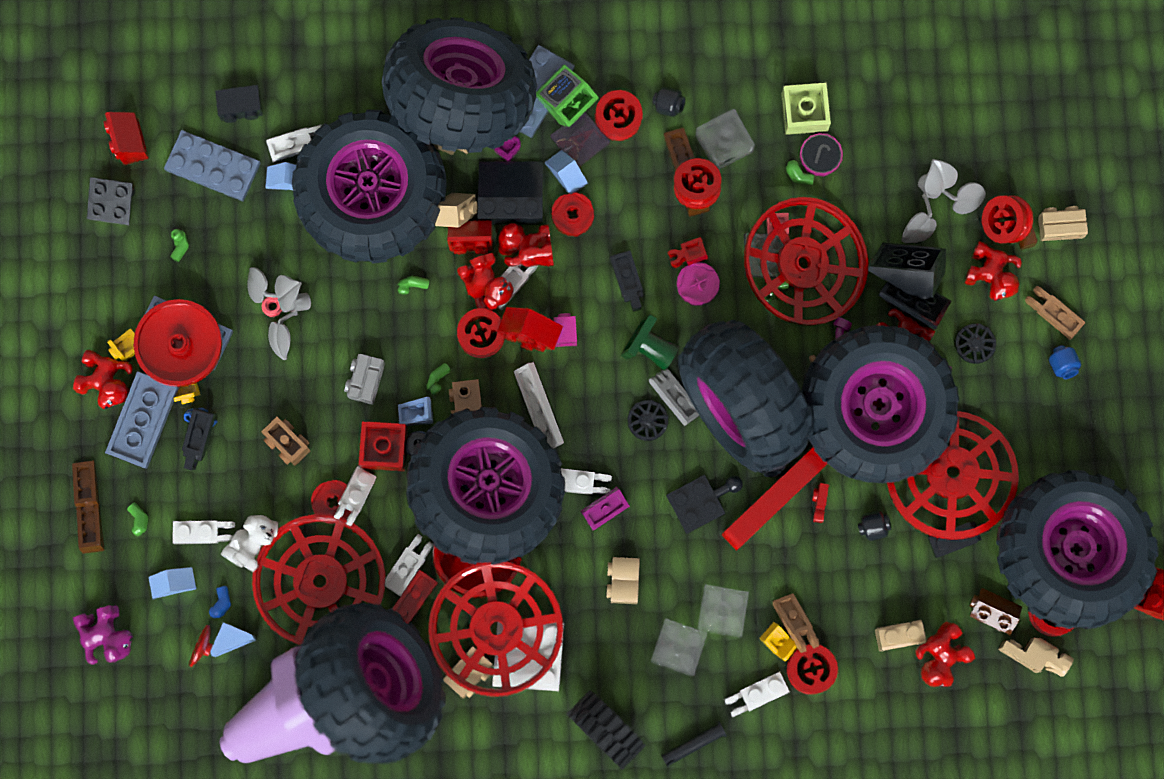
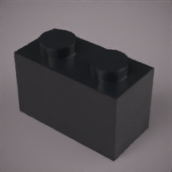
[215,85,263,123]

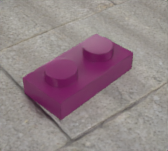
[581,487,630,531]

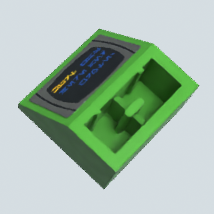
[536,64,599,127]

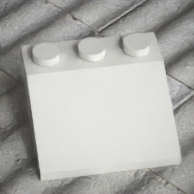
[493,622,564,691]

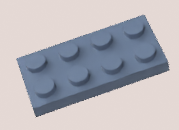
[520,45,575,138]
[164,130,260,202]
[105,372,179,469]

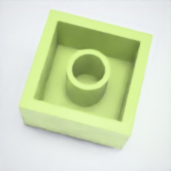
[782,83,831,135]

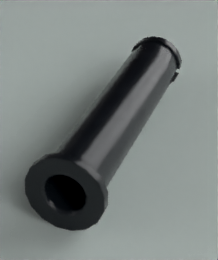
[661,721,727,767]

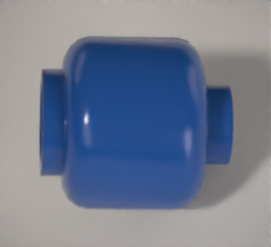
[1049,346,1081,379]

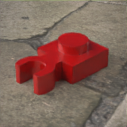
[668,237,708,268]
[812,483,829,523]

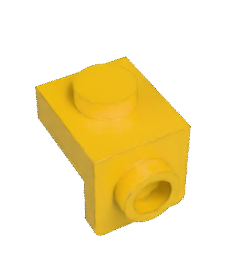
[107,328,135,361]
[174,383,200,404]
[759,622,797,661]

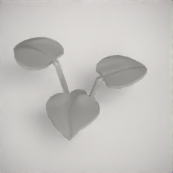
[901,159,986,243]
[247,267,311,360]

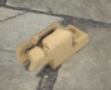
[998,638,1074,677]

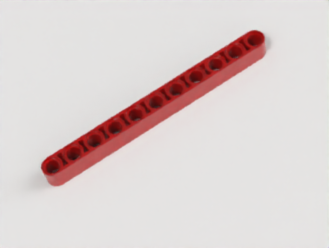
[722,379,901,551]

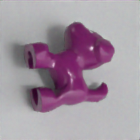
[73,606,133,665]

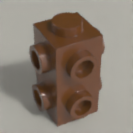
[969,588,1022,635]

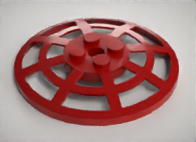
[744,197,868,326]
[886,411,1019,540]
[252,514,386,645]
[429,562,563,697]

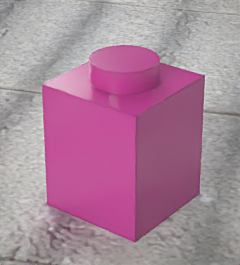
[554,313,577,347]

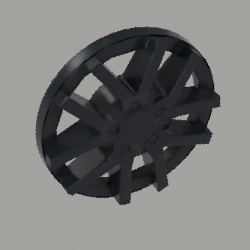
[955,324,996,364]
[628,400,668,441]

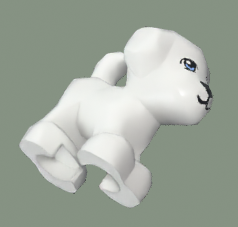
[221,515,278,572]

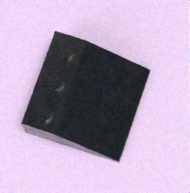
[478,162,543,225]
[868,243,946,299]
[879,282,952,330]

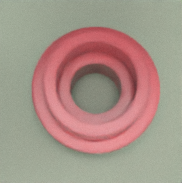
[262,297,282,317]

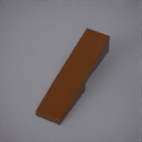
[663,128,709,217]
[72,461,105,554]

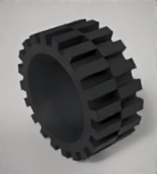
[566,690,646,770]

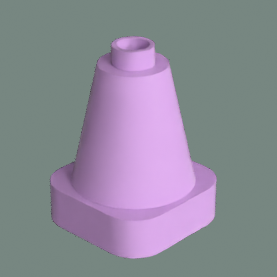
[220,646,335,763]

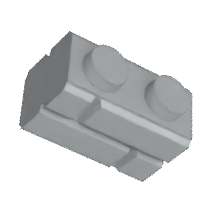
[344,354,385,405]

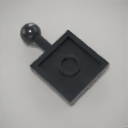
[666,475,743,534]

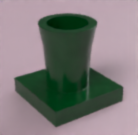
[620,315,680,371]

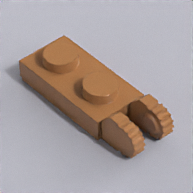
[1025,286,1085,340]
[773,594,819,653]

